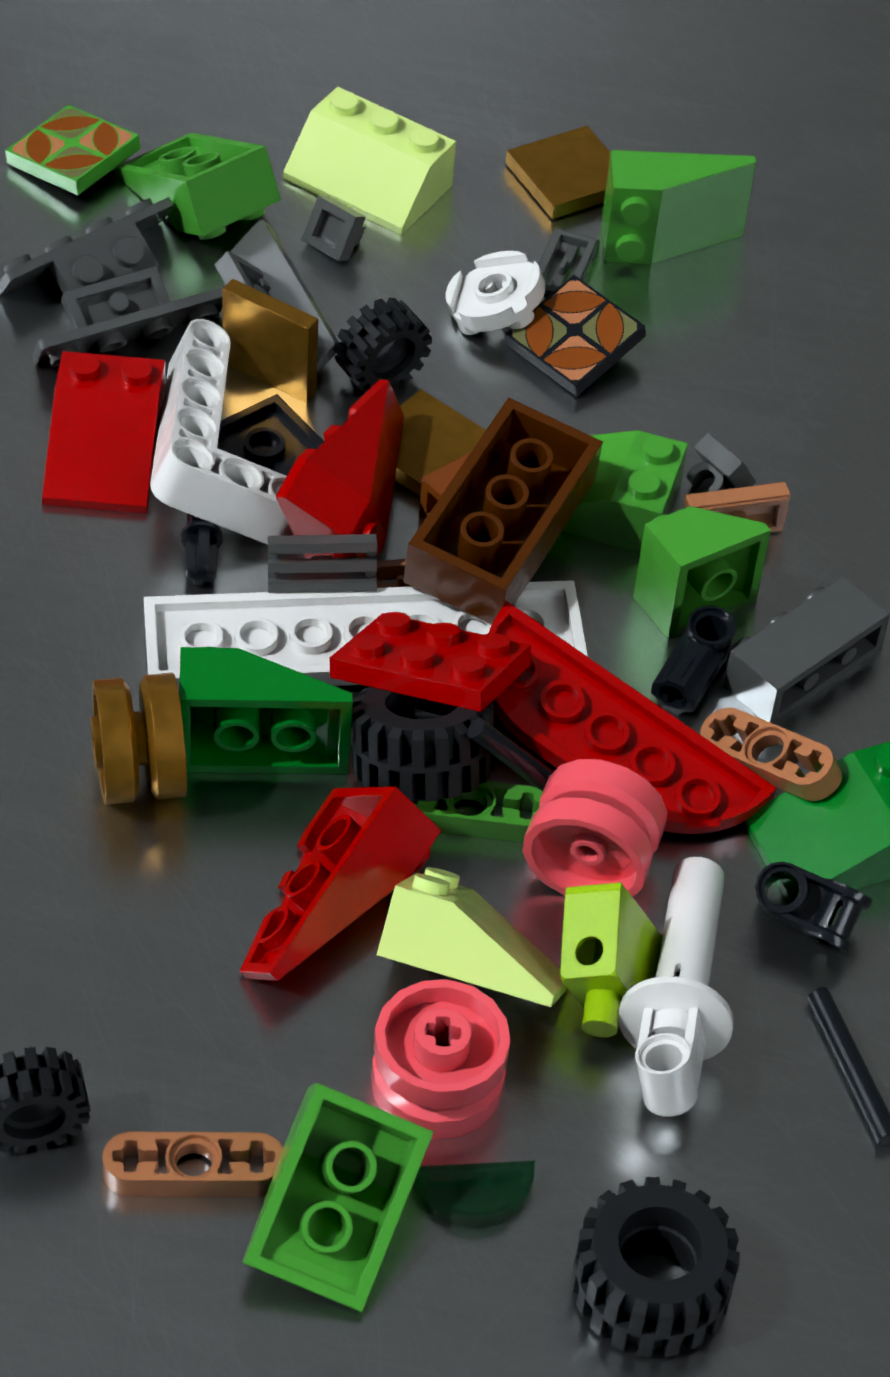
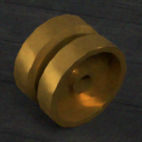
[90,672,187,805]

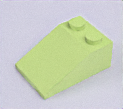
[377,867,567,1007]

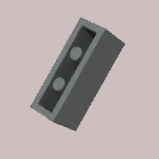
[723,576,890,723]

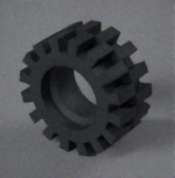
[334,298,432,393]
[0,1047,91,1154]

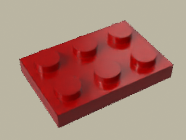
[329,612,531,712]

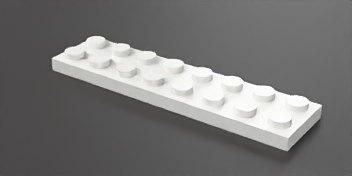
[144,580,588,692]

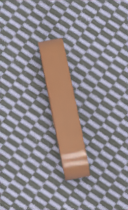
[700,708,842,801]
[102,1132,283,1197]

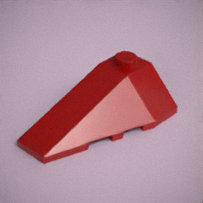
[275,379,404,558]
[239,786,441,981]

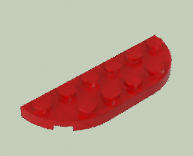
[488,601,777,834]

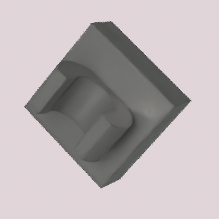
[301,195,366,261]
[686,433,756,492]

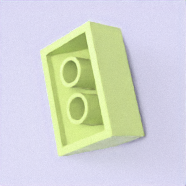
[283,86,456,235]

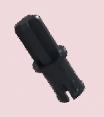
[181,513,223,585]

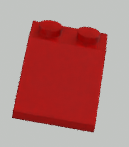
[42,351,165,514]

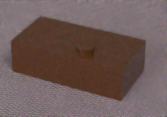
[403,397,603,625]

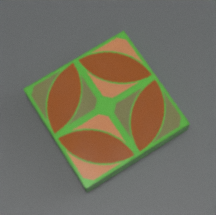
[5,105,141,195]

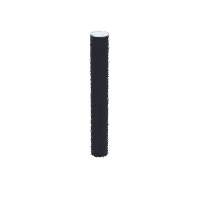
[467,718,554,792]
[807,987,890,1147]

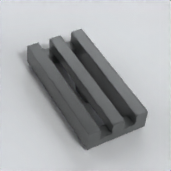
[538,228,600,299]
[267,534,377,593]

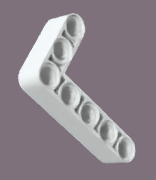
[150,319,294,545]

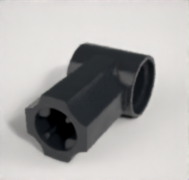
[651,605,736,715]

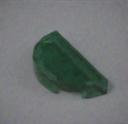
[413,1161,535,1229]

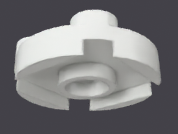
[445,251,545,335]

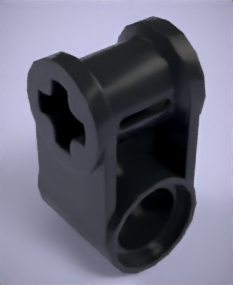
[755,861,873,954]

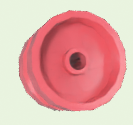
[522,759,668,897]
[371,979,511,1139]

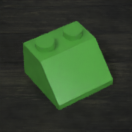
[633,506,771,639]

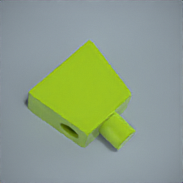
[560,882,662,1038]

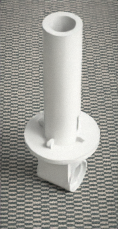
[618,857,734,1117]

